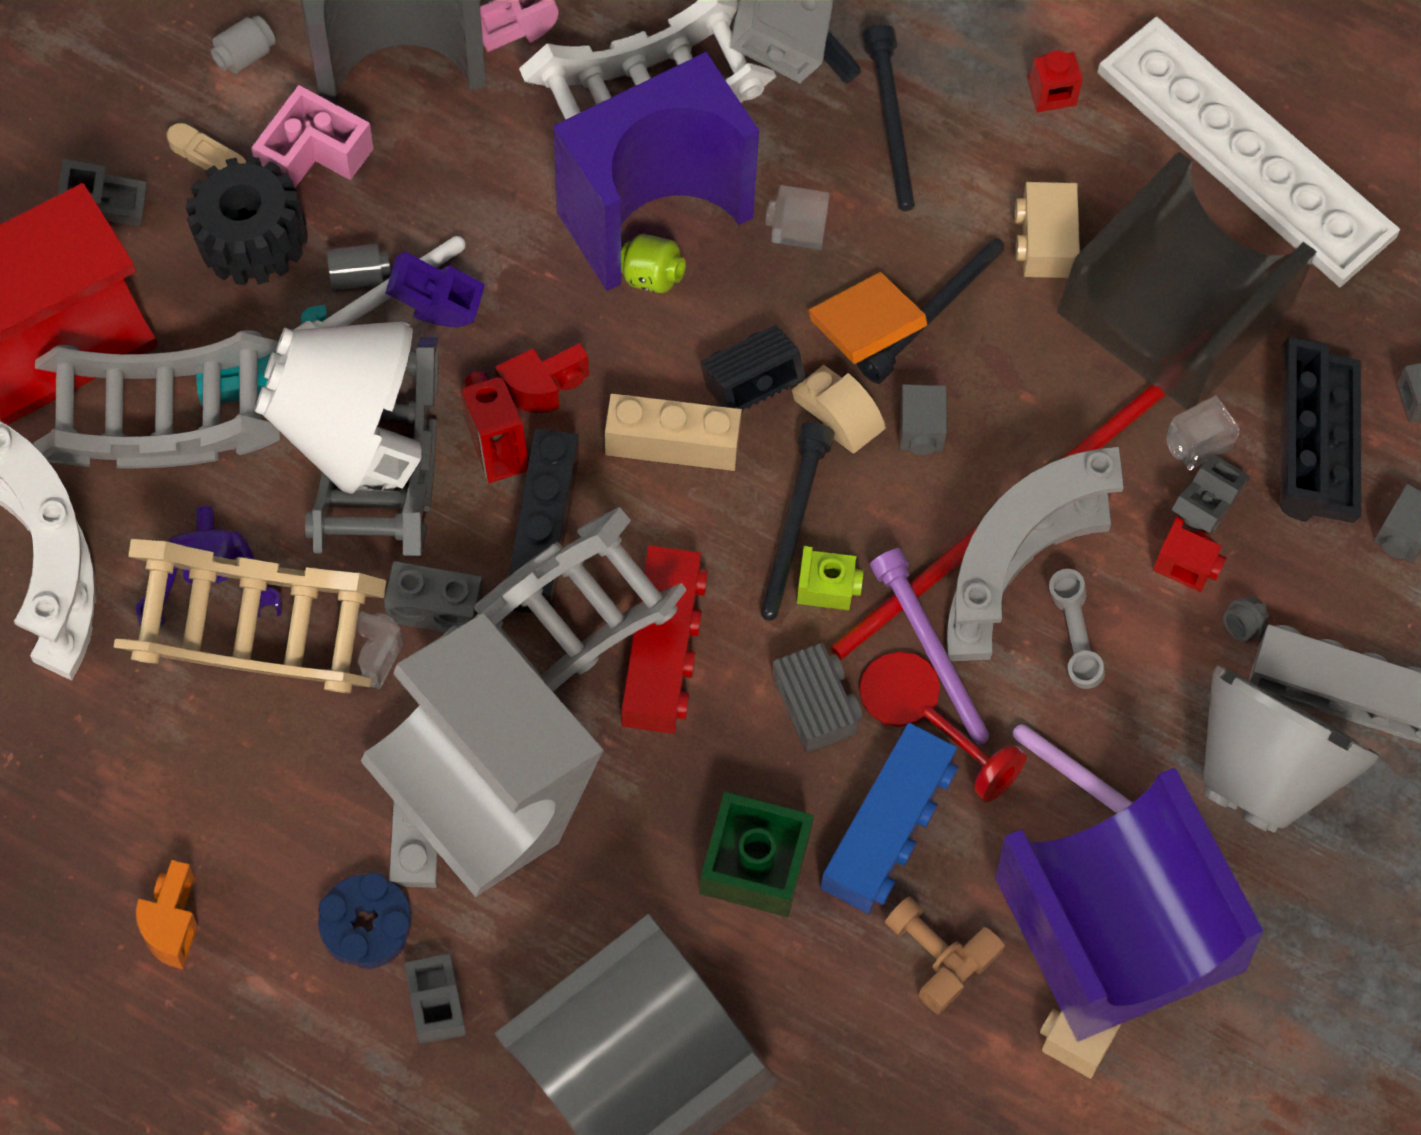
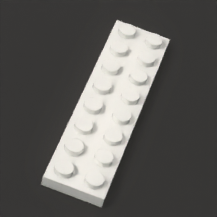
[1097,16,1400,287]

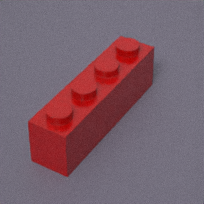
[622,545,708,734]

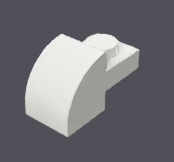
[357,427,421,491]

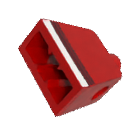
[461,372,529,484]

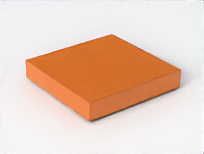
[809,272,927,364]

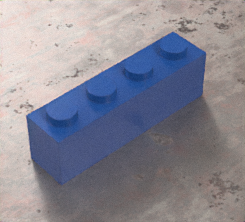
[820,723,959,914]

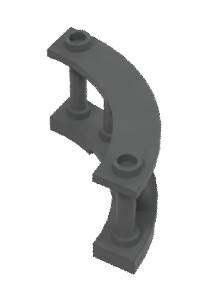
[305,337,439,556]

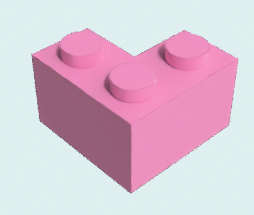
[251,85,373,188]

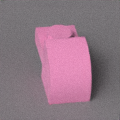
[480,0,558,52]

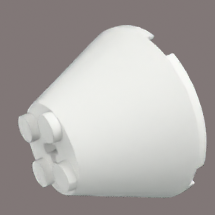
[254,321,413,494]

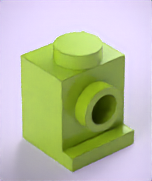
[797,546,864,610]

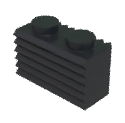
[700,324,806,412]

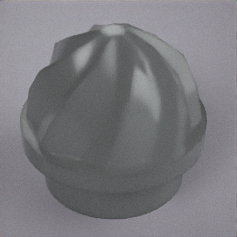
[1223,597,1270,642]

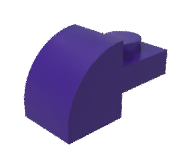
[385,251,485,327]

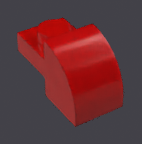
[495,343,589,413]

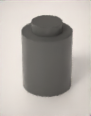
[327,243,391,291]

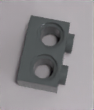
[384,561,484,633]

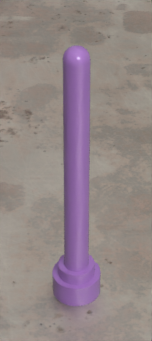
[870,548,989,744]

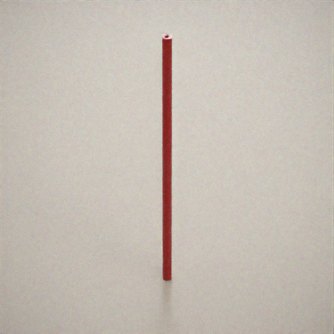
[830,336,1222,661]

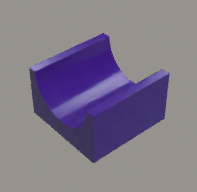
[553,52,759,291]
[995,768,1264,1042]

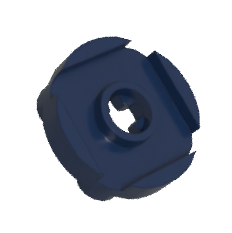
[318,873,412,969]

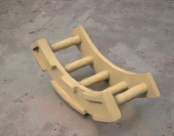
[114,539,387,694]

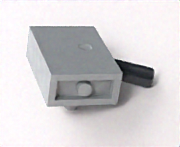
[730,0,861,84]

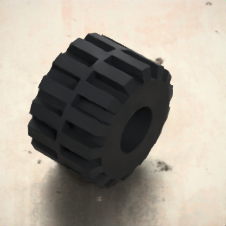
[186,156,308,285]

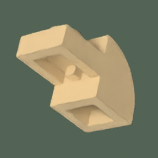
[792,365,886,454]

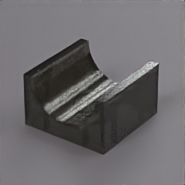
[1057,152,1317,414]

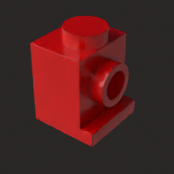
[1027,50,1083,113]
[1153,517,1227,592]

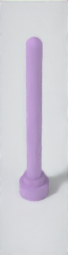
[1013,724,1133,813]

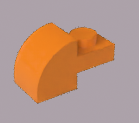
[136,860,198,970]

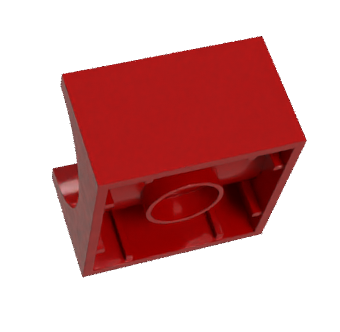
[0,183,158,425]

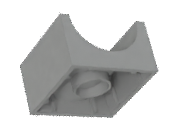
[361,613,603,897]

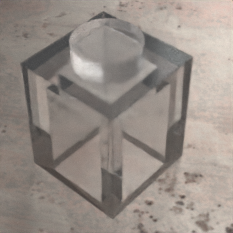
[765,185,830,250]
[1166,395,1240,471]

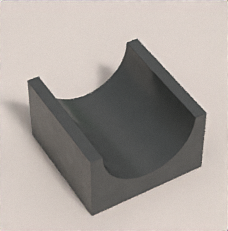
[300,0,486,106]
[495,914,780,1135]

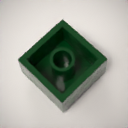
[699,792,814,918]

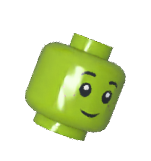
[621,234,686,293]

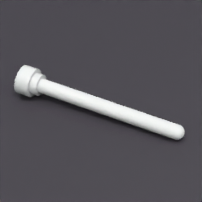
[294,236,466,330]

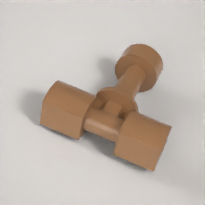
[885,896,1005,1015]

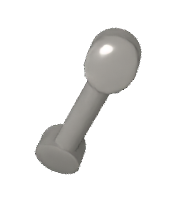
[1049,569,1105,689]

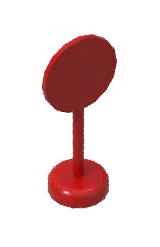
[859,652,1027,802]

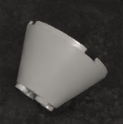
[1203,664,1380,833]

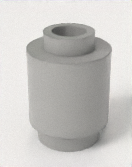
[211,16,275,74]

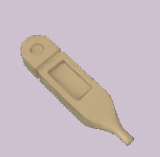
[167,123,246,170]

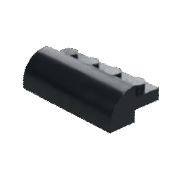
[1280,337,1361,523]

